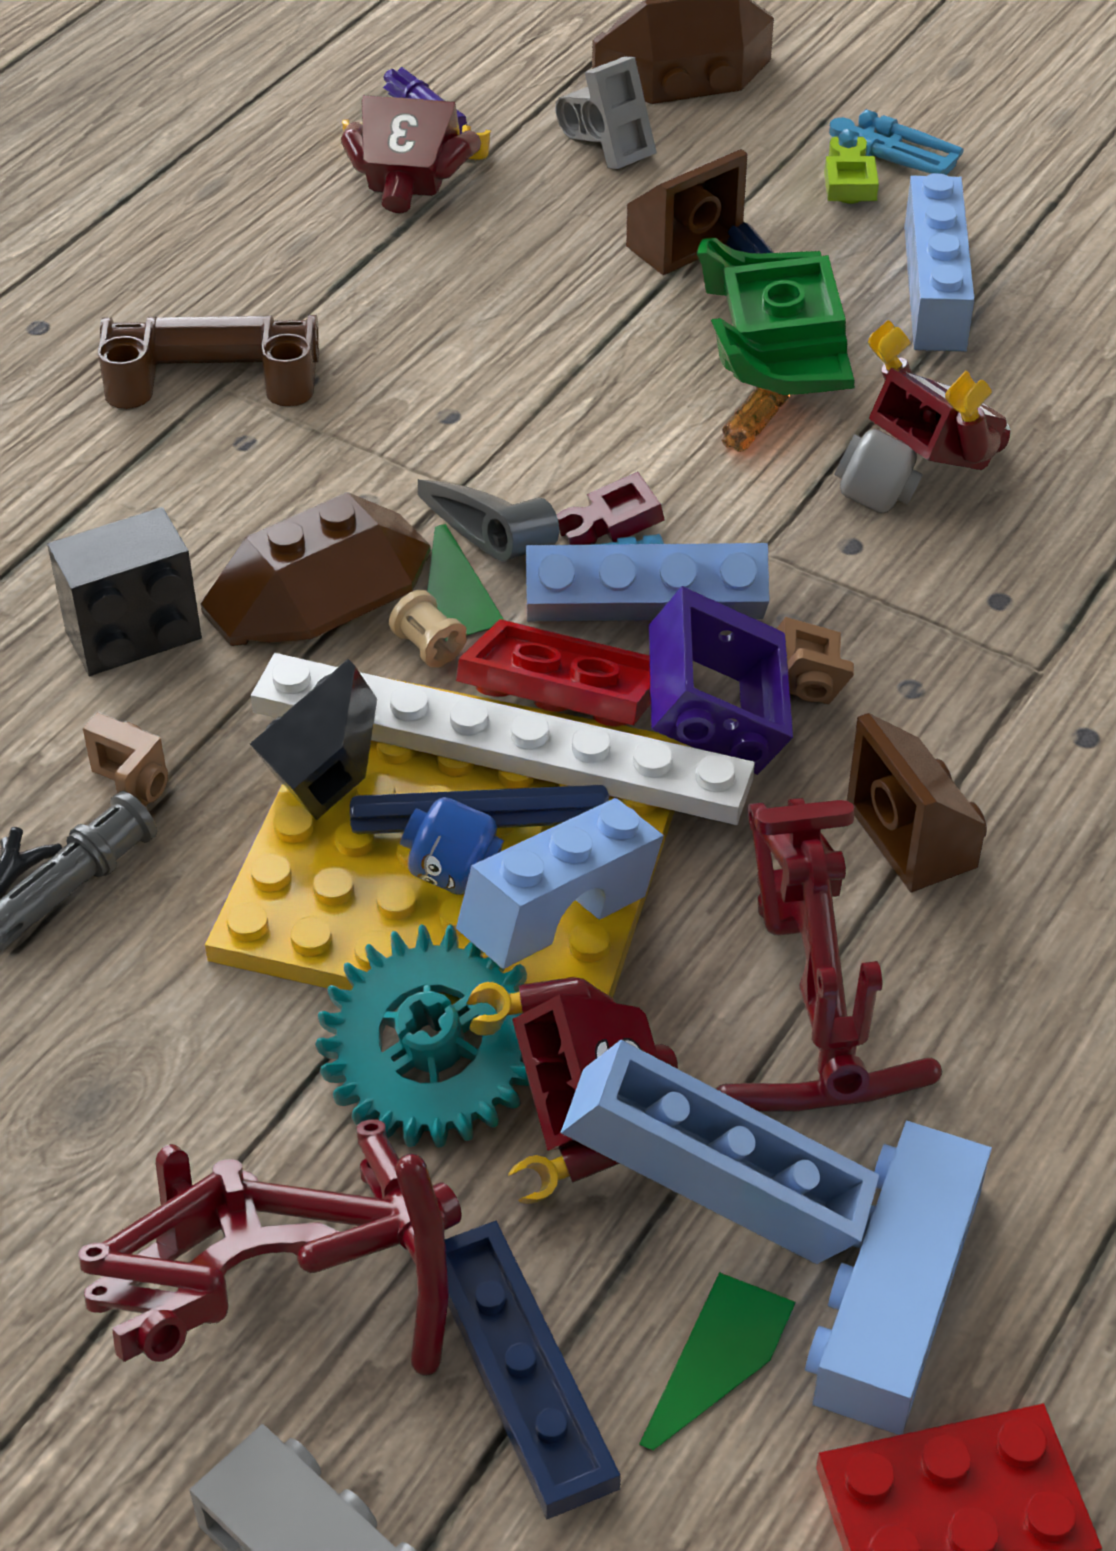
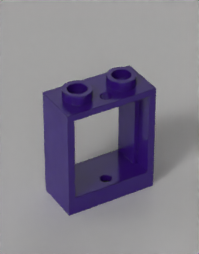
[649,586,793,775]

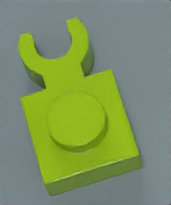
[824,137,879,204]

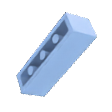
[904,173,974,352]
[526,543,769,621]
[561,1040,879,1264]
[805,1120,992,1435]

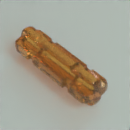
[722,387,791,452]

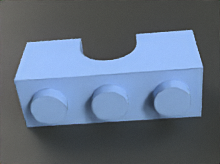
[456,798,664,969]

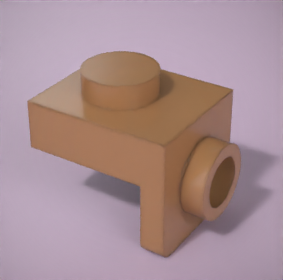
[776,617,854,704]
[83,712,168,807]

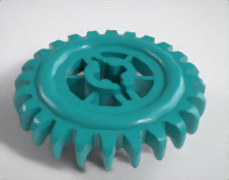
[315,924,530,1148]

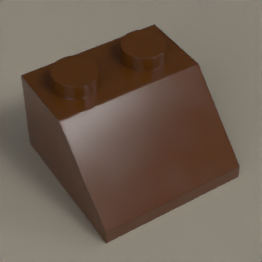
[626,149,748,276]
[847,713,987,893]

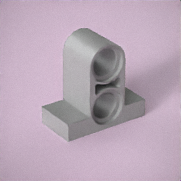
[555,57,657,169]

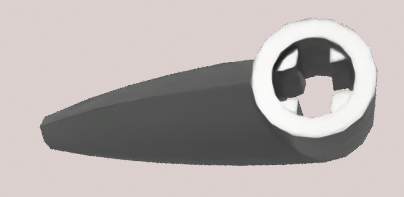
[417,479,560,561]

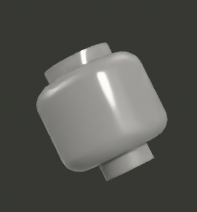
[834,429,923,513]

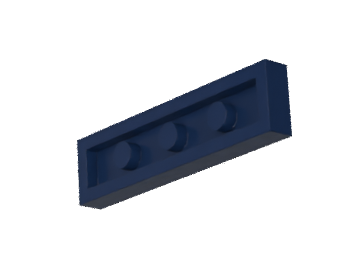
[445,1220,621,1520]

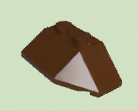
[592,0,774,104]
[200,492,431,646]

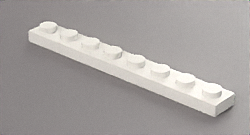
[251,653,755,825]

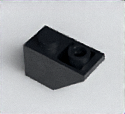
[250,659,377,820]

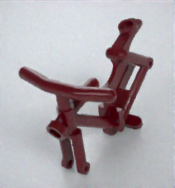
[715,798,943,1112]
[78,1119,462,1376]

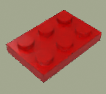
[456,619,651,726]
[816,1403,1103,1551]

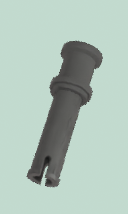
[0,791,158,951]

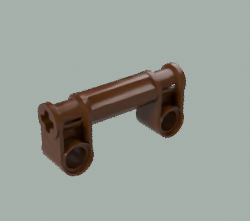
[98,315,319,409]

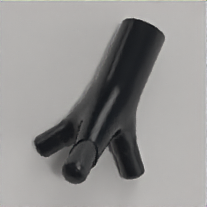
[0,827,63,899]

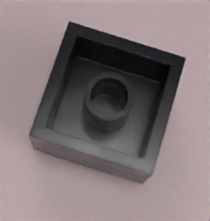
[47,507,202,677]

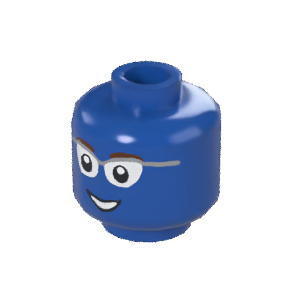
[400,797,505,895]

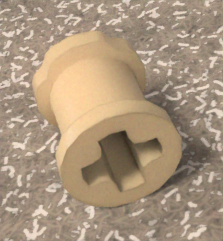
[389,590,467,668]

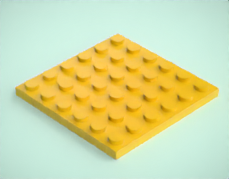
[205,675,693,1005]

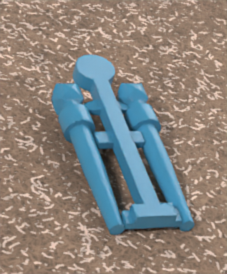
[829,109,964,175]

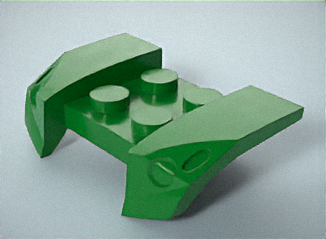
[697,238,855,395]

